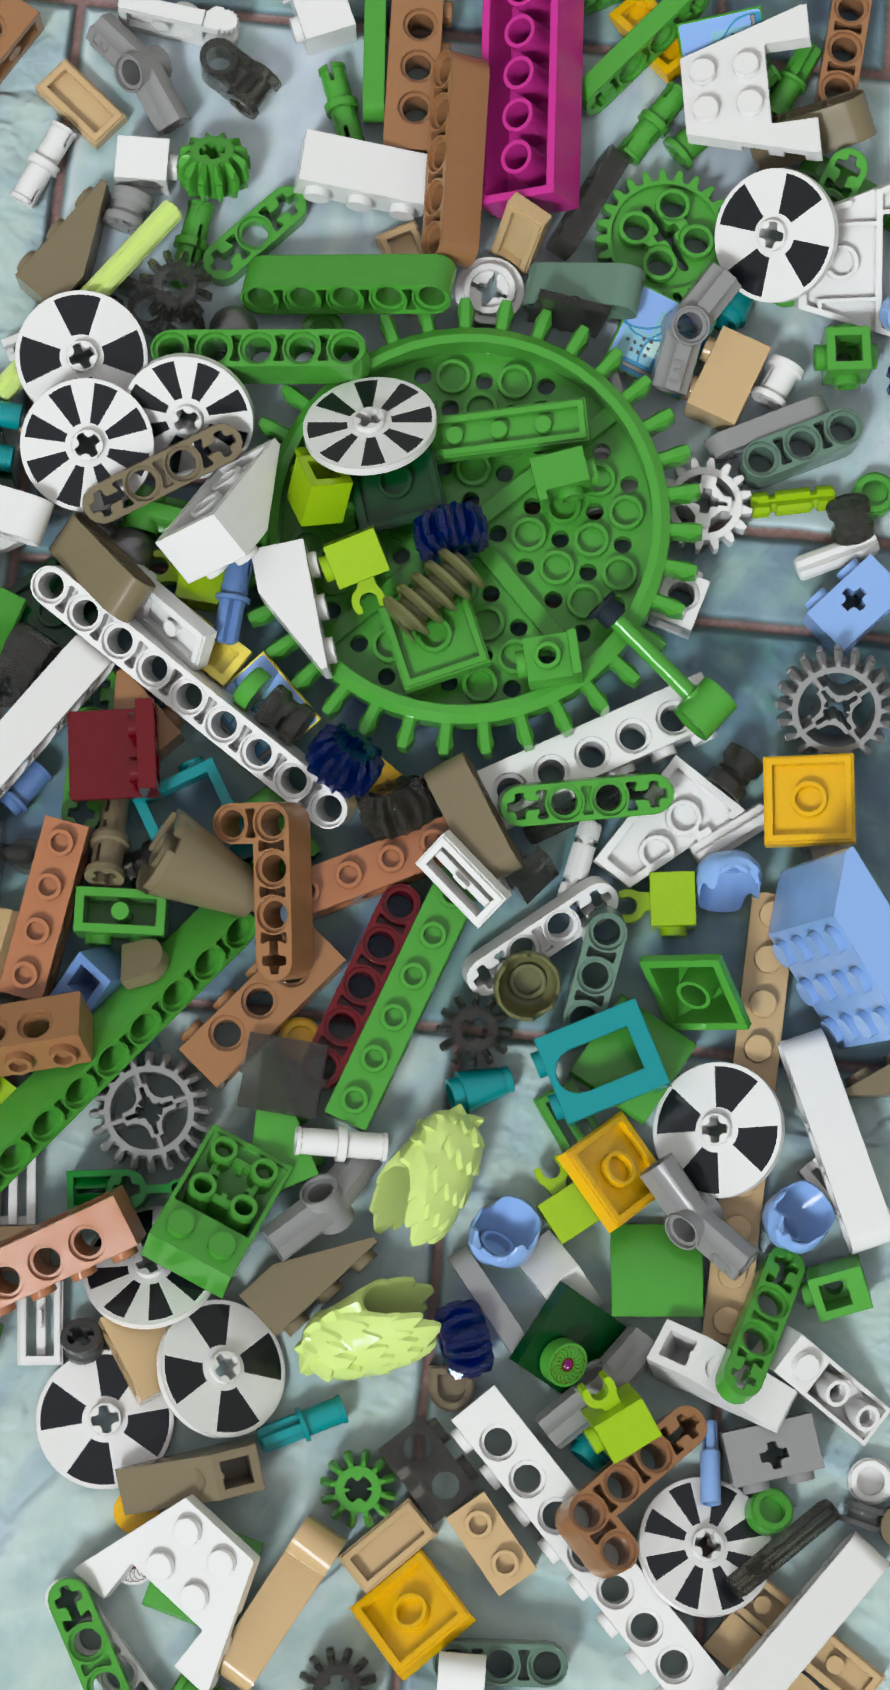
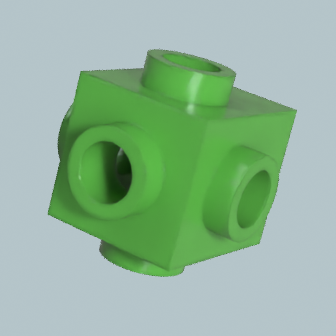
[813,323,878,391]

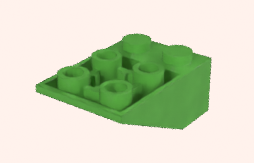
[141,1124,294,1299]

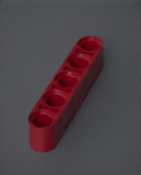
[302,883,421,1091]

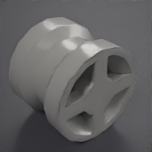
[102,185,154,235]

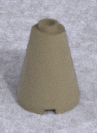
[136,809,255,918]

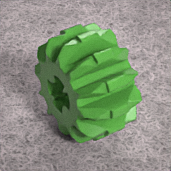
[176,132,251,203]
[320,1449,398,1528]

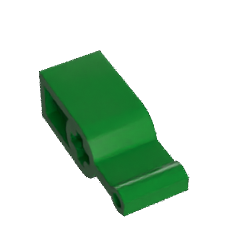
[66,1169,180,1210]

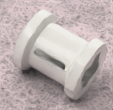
[751,354,805,411]

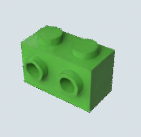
[73,886,171,947]

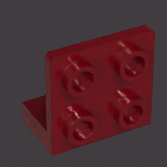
[67,698,161,802]

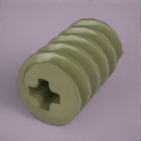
[382,548,485,644]

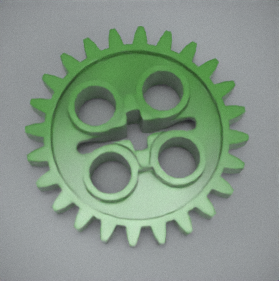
[594,169,725,302]

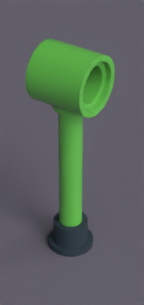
[587,591,738,741]

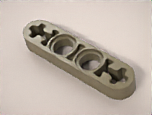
[82,423,243,524]

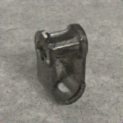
[199,38,282,120]
[0,621,63,708]

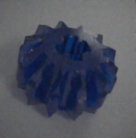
[413,501,489,564]
[305,723,385,799]
[434,1299,494,1380]

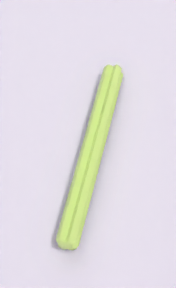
[0,200,182,402]

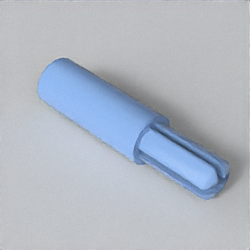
[700,1419,721,1507]

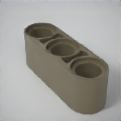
[749,89,877,172]
[48,512,156,623]
[423,751,524,887]

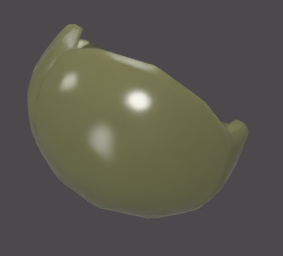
[492,950,562,1022]

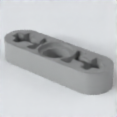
[705,395,829,464]
[447,1245,525,1369]

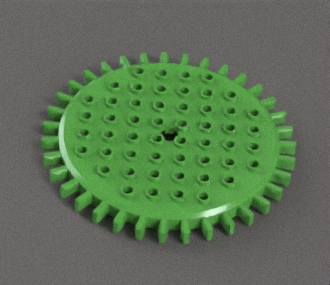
[246,298,702,760]

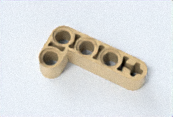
[218,1513,348,1690]

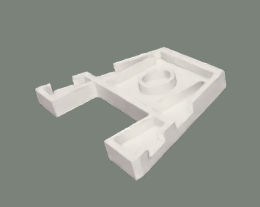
[680,4,823,162]
[794,182,890,336]
[74,1494,261,1690]

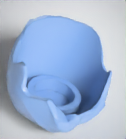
[695,849,763,913]
[762,1180,835,1254]
[468,1195,542,1269]

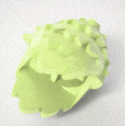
[369,1104,485,1246]
[294,1276,441,1383]

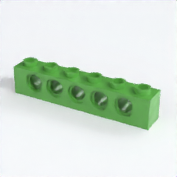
[324,865,481,1132]

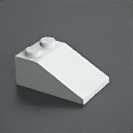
[155,438,280,584]

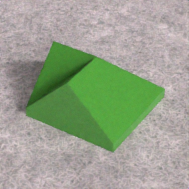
[638,954,752,1030]

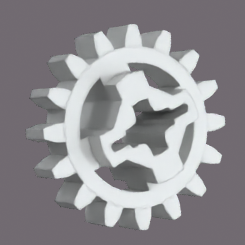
[665,457,752,555]

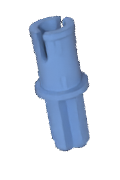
[214,559,253,645]

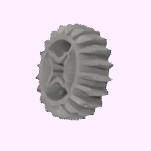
[775,643,890,760]
[89,1050,213,1174]

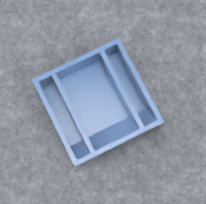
[768,846,890,1049]

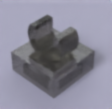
[506,844,559,904]

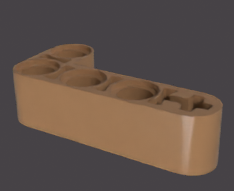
[212,802,314,982]
[554,1405,707,1579]

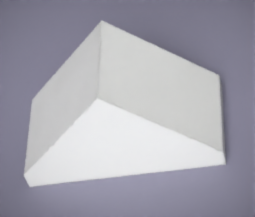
[520,1230,604,1307]

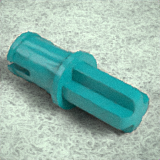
[256,1395,349,1453]

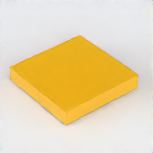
[763,753,857,848]
[556,1110,657,1233]
[350,1549,476,1681]

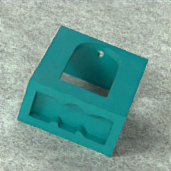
[530,998,672,1127]

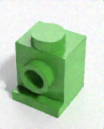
[529,445,600,513]
[515,628,584,690]
[800,1253,873,1322]

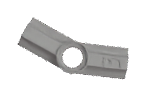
[85,13,191,136]
[650,262,742,396]
[640,1153,760,1281]
[260,1158,382,1262]
[534,1325,655,1450]

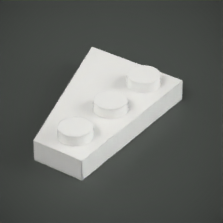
[593,755,746,889]

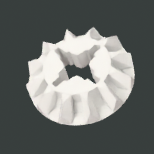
[455,257,524,327]

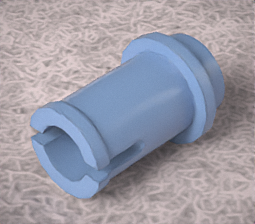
[0,760,53,817]

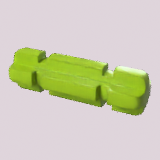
[749,484,836,518]

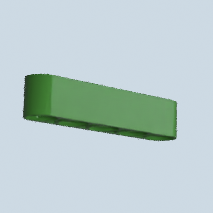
[240,254,457,315]
[150,329,372,384]

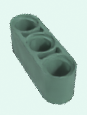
[521,262,646,319]
[738,408,864,489]
[562,906,628,1026]
[433,1638,568,1688]

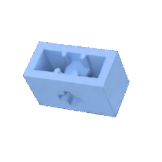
[802,554,890,656]

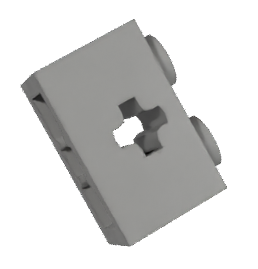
[718,1412,825,1495]

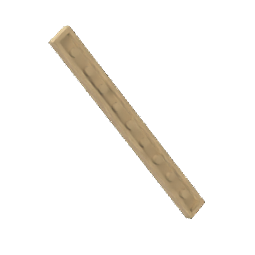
[701,892,789,1346]

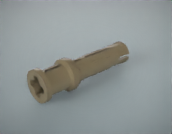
[84,799,132,888]

